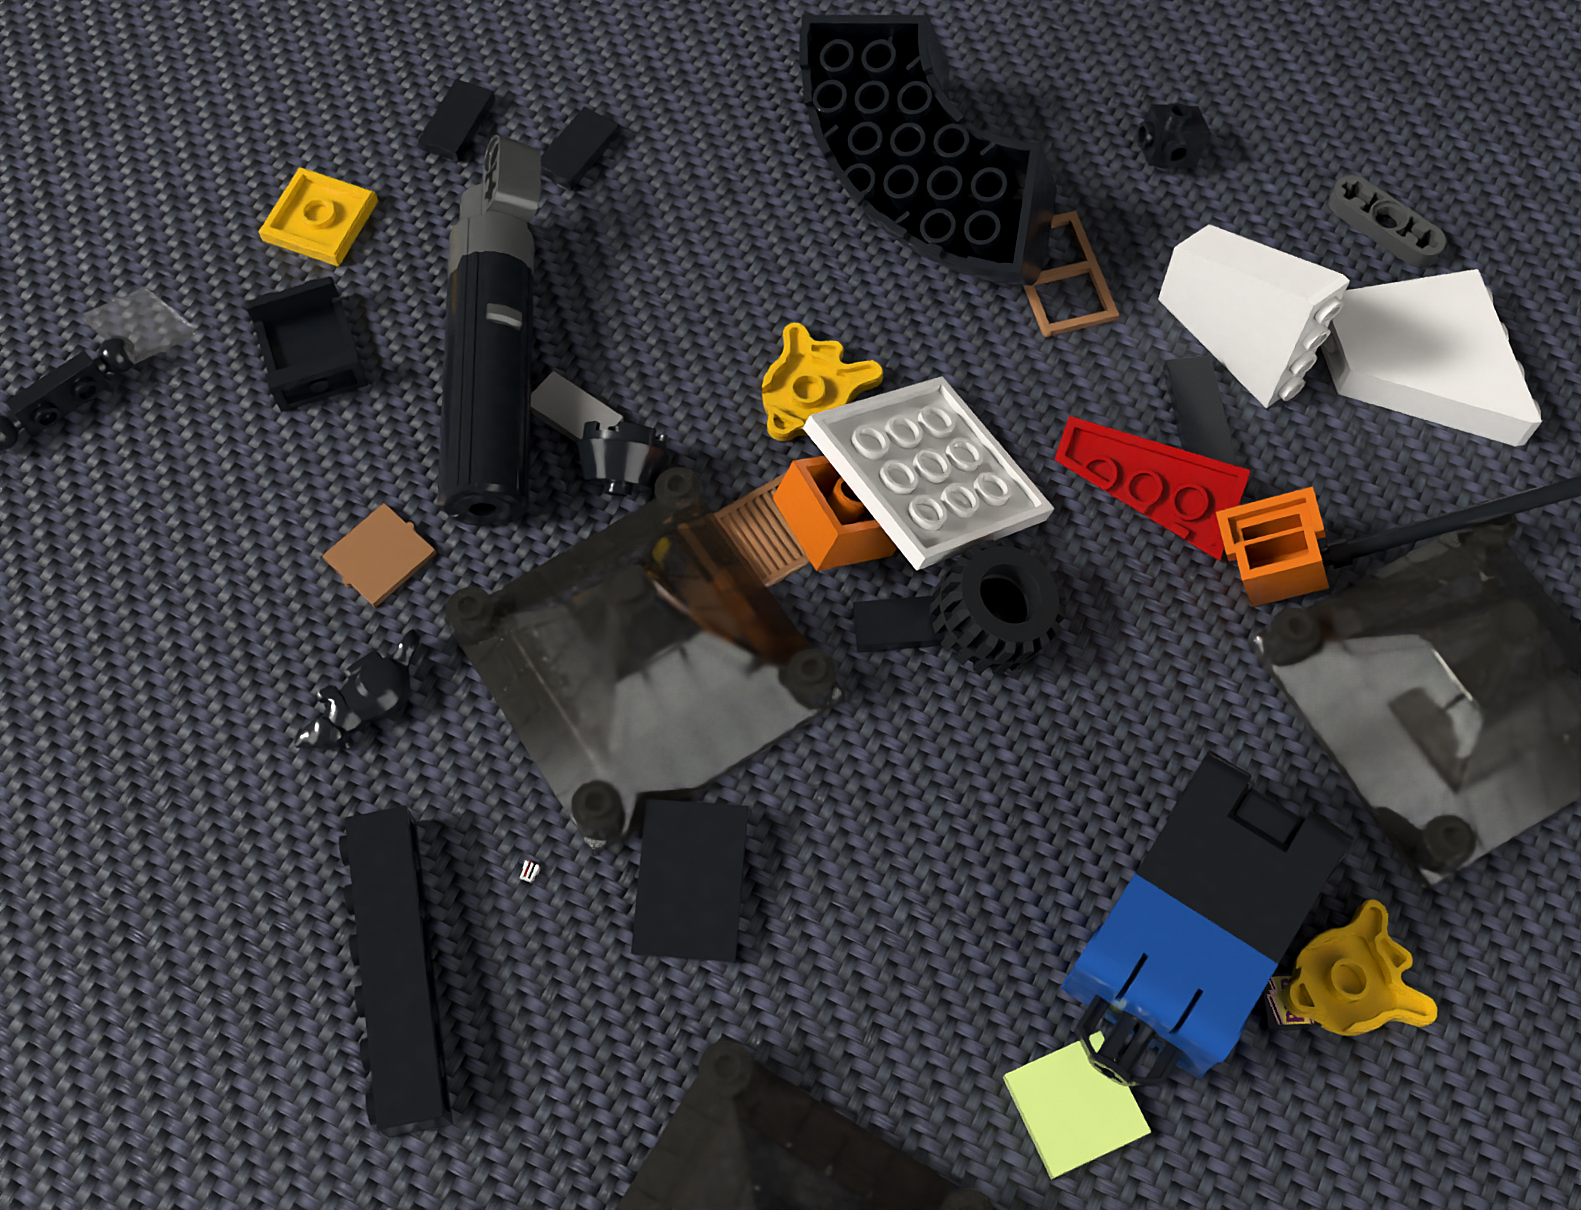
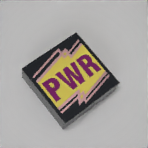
[1259,973,1322,1032]

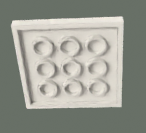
[803,376,1055,571]

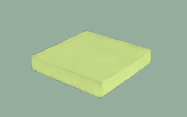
[1003,1031,1151,1180]

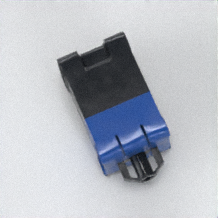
[1060,749,1354,1087]

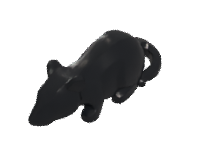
[295,629,422,750]

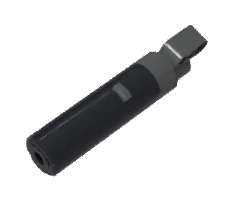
[437,135,541,527]

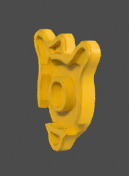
[762,323,883,441]
[1282,899,1438,1036]

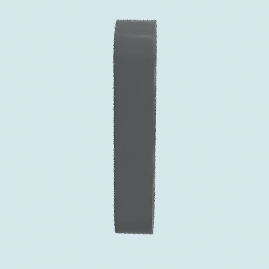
[1328,175,1446,268]

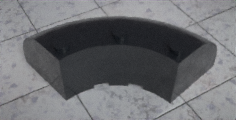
[799,15,1057,286]

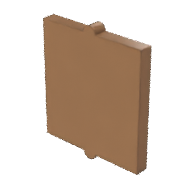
[322,503,437,608]

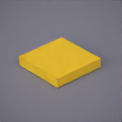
[258,167,378,267]

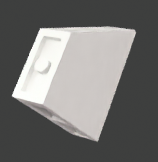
[1158,224,1350,408]
[1320,269,1542,446]

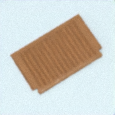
[670,472,811,610]

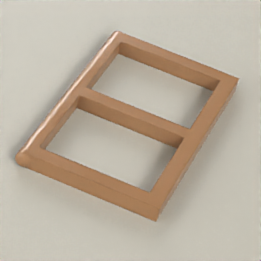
[1023,211,1119,338]

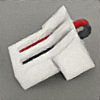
[520,860,541,883]

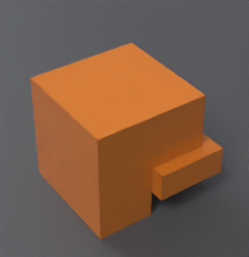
[1216,486,1329,607]

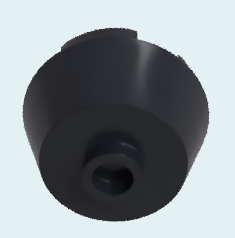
[577,421,670,497]

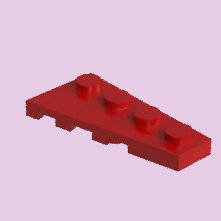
[1054,416,1251,561]

